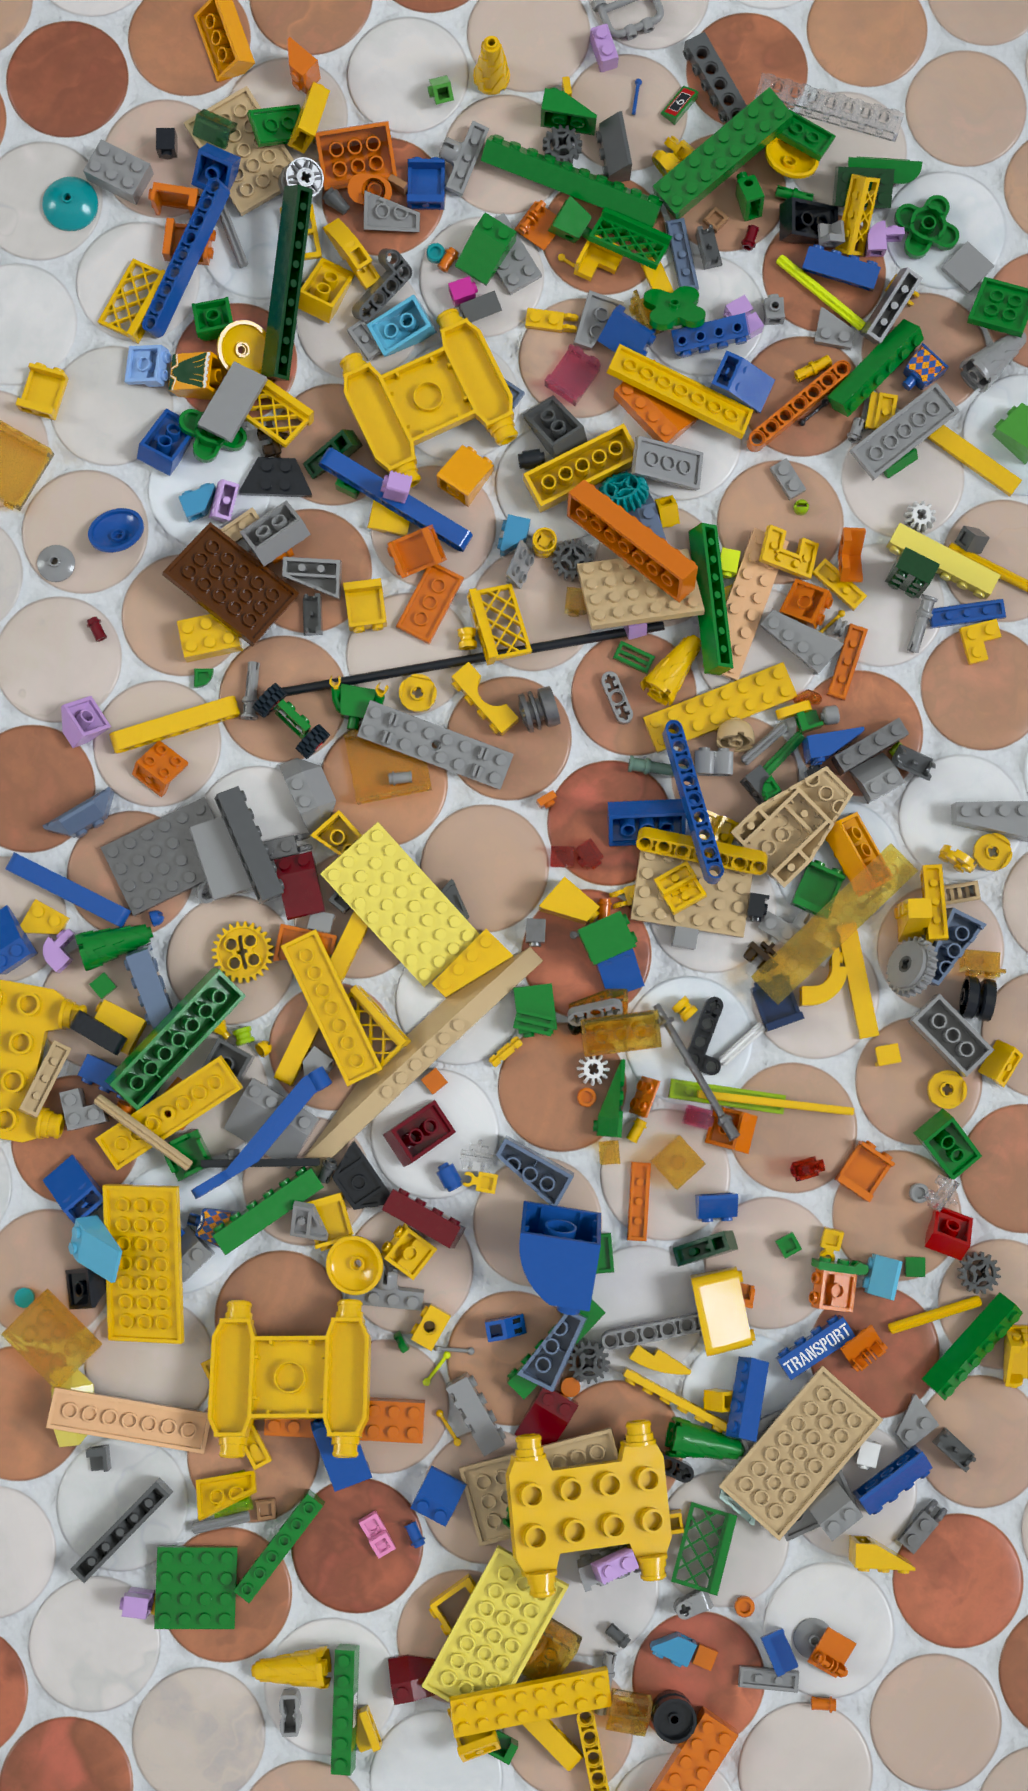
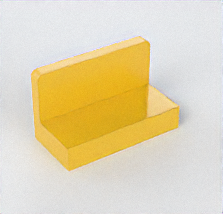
[978,1040,1023,1088]
[356,1705,382,1753]

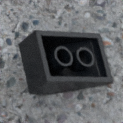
[779,197,838,244]

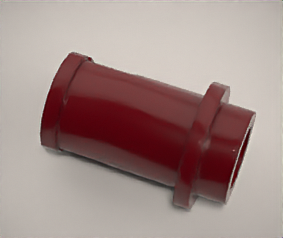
[741,225,759,251]
[87,616,107,642]

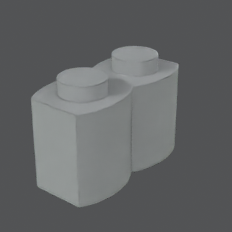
[694,747,733,776]
[279,1688,302,1737]

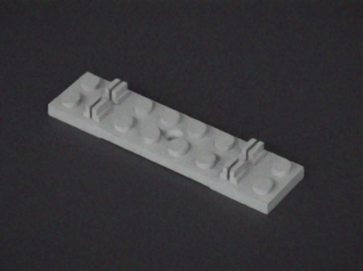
[357,700,514,789]

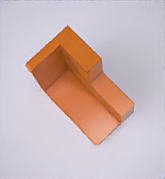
[837,527,866,582]

